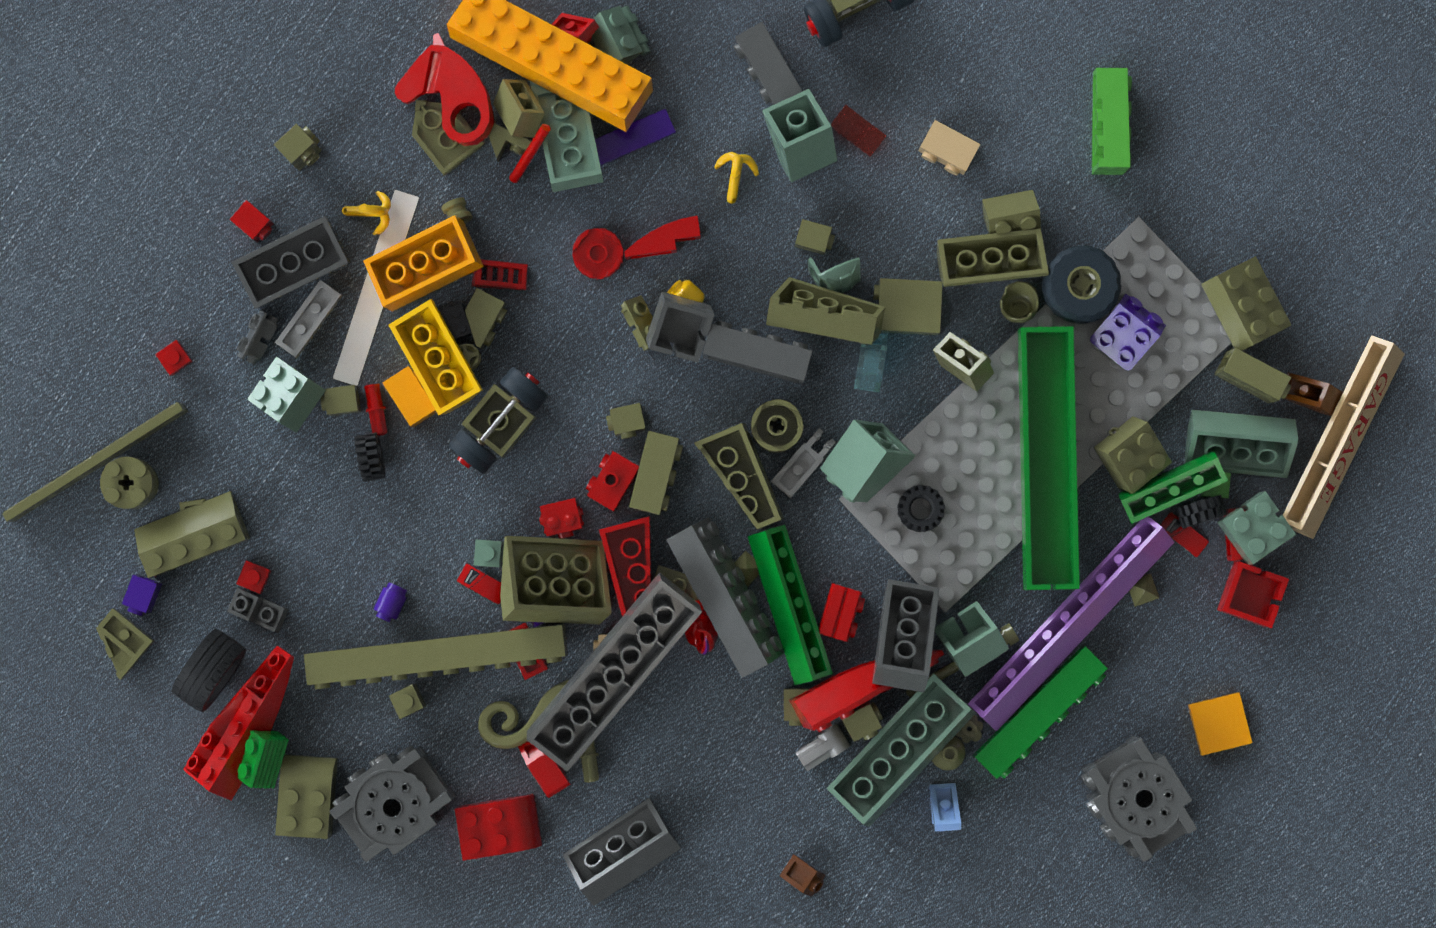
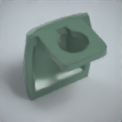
[808,257,861,293]

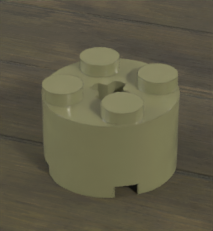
[751,399,803,453]
[100,457,159,510]

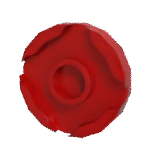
[572,228,624,280]

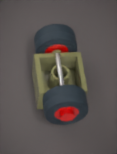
[804,0,914,47]
[448,367,548,474]

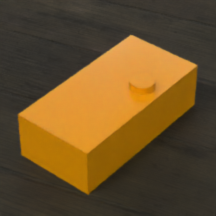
[363,215,484,312]

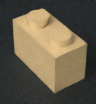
[919,120,980,176]

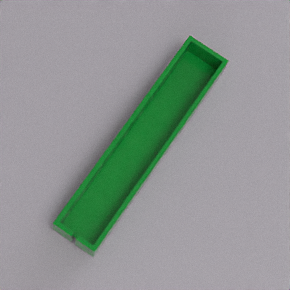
[1018,326,1080,590]

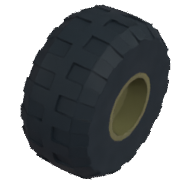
[1042,245,1122,324]

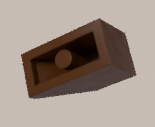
[1284,372,1343,416]

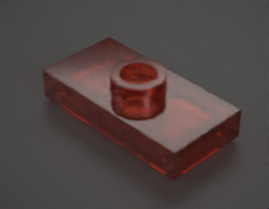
[830,105,886,157]

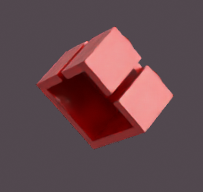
[1217,561,1289,628]

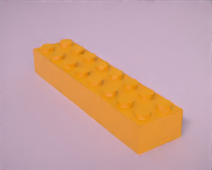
[447,0,653,132]

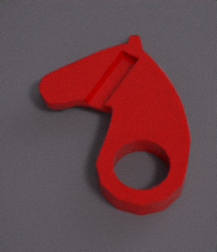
[395,33,494,146]

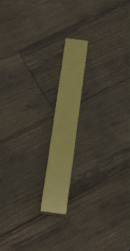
[2,402,188,522]

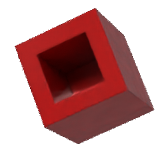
[229,200,274,243]

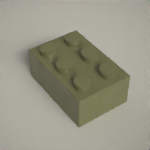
[1201,256,1291,351]
[629,431,683,516]

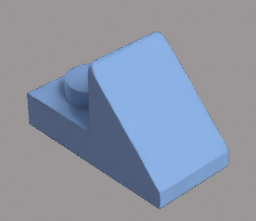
[930,783,961,832]

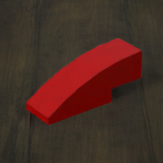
[624,215,701,260]

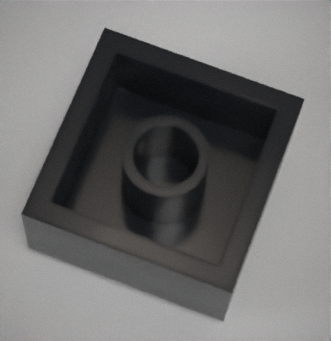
[439,303,472,341]

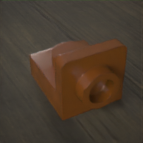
[779,854,826,896]

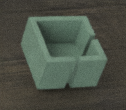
[247,356,326,433]
[1217,491,1296,565]
[934,601,1009,677]

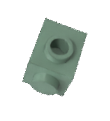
[474,539,504,568]

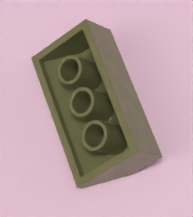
[937,228,1049,287]
[134,491,250,578]

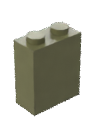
[873,278,942,335]
[1214,348,1291,404]

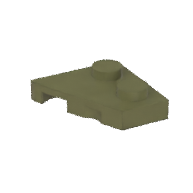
[96,608,154,680]

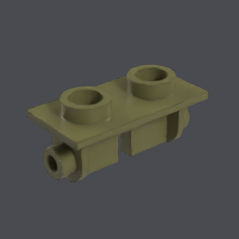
[621,295,653,351]

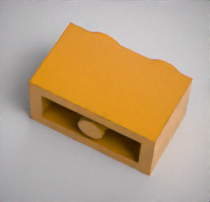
[382,366,437,427]

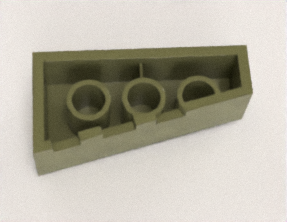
[766,277,886,345]
[694,423,784,529]

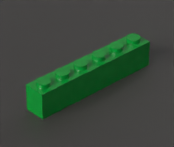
[747,525,833,685]
[973,646,1108,779]

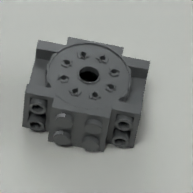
[1081,735,1197,862]
[329,745,457,862]

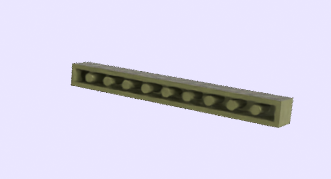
[304,624,568,689]

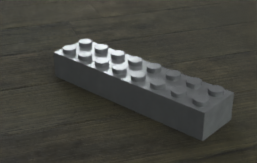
[527,572,702,772]

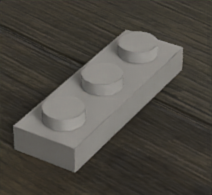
[275,280,342,358]

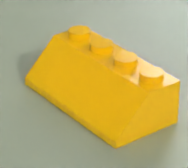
[389,299,483,415]

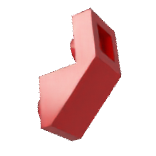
[518,741,571,798]

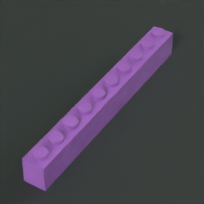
[968,516,1174,731]

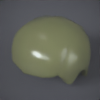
[1000,281,1039,324]

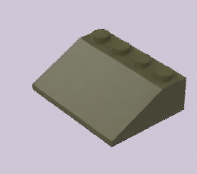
[500,536,612,625]

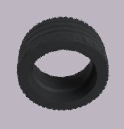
[171,629,247,712]

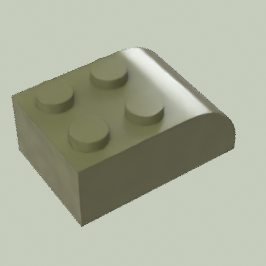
[275,754,338,839]

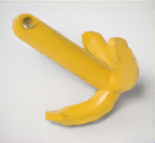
[714,152,759,204]
[342,191,391,235]

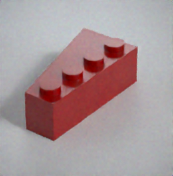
[599,516,651,617]

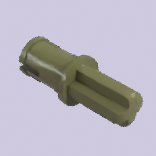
[580,741,599,783]

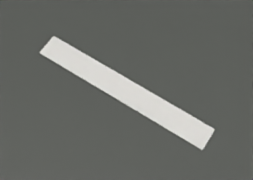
[333,190,419,386]

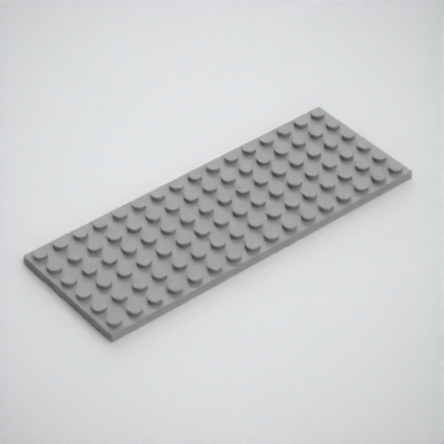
[838,217,1231,612]

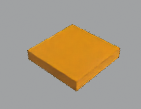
[1188,692,1252,756]

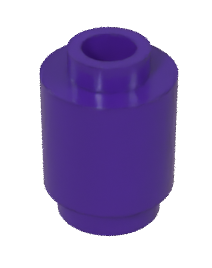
[373,582,407,623]

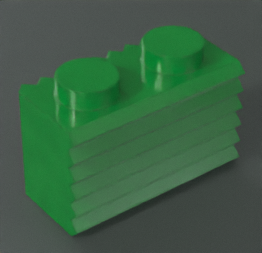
[237,730,289,789]

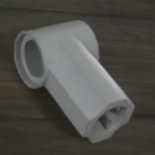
[795,723,851,771]

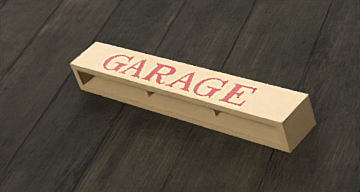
[1283,335,1405,539]

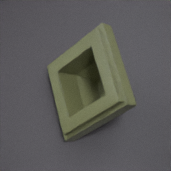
[735,550,759,587]
[1129,574,1159,607]

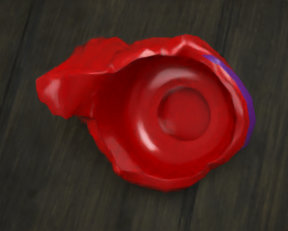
[685,600,718,655]

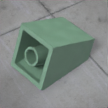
[762,89,837,182]
[820,419,916,503]

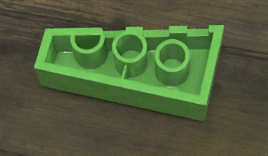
[1092,68,1132,175]

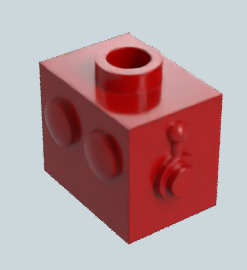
[539,498,584,539]

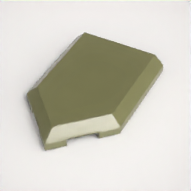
[412,99,484,176]

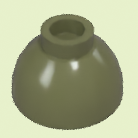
[932,736,966,771]

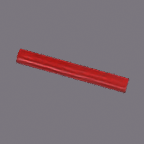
[509,124,551,183]

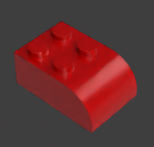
[454,794,542,861]

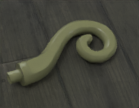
[478,680,569,749]

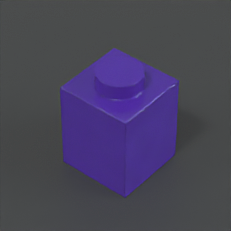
[122,575,162,616]

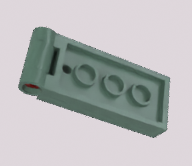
[530,81,603,192]

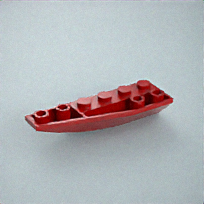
[183,646,294,801]
[789,649,944,732]

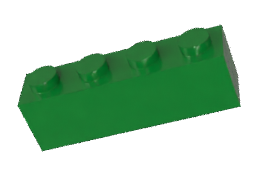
[1118,451,1228,524]

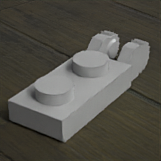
[771,428,836,498]

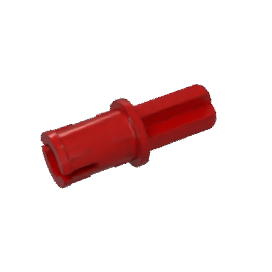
[364,384,388,436]

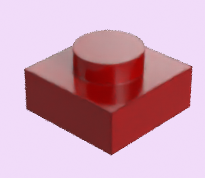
[155,340,193,376]
[236,560,271,594]

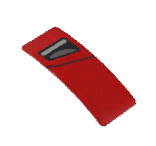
[1160,512,1209,557]
[457,564,501,604]

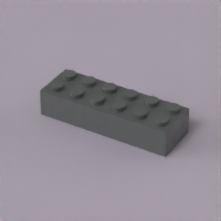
[666,517,784,678]

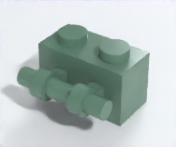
[592,5,651,64]

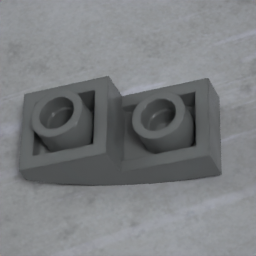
[227,588,289,633]

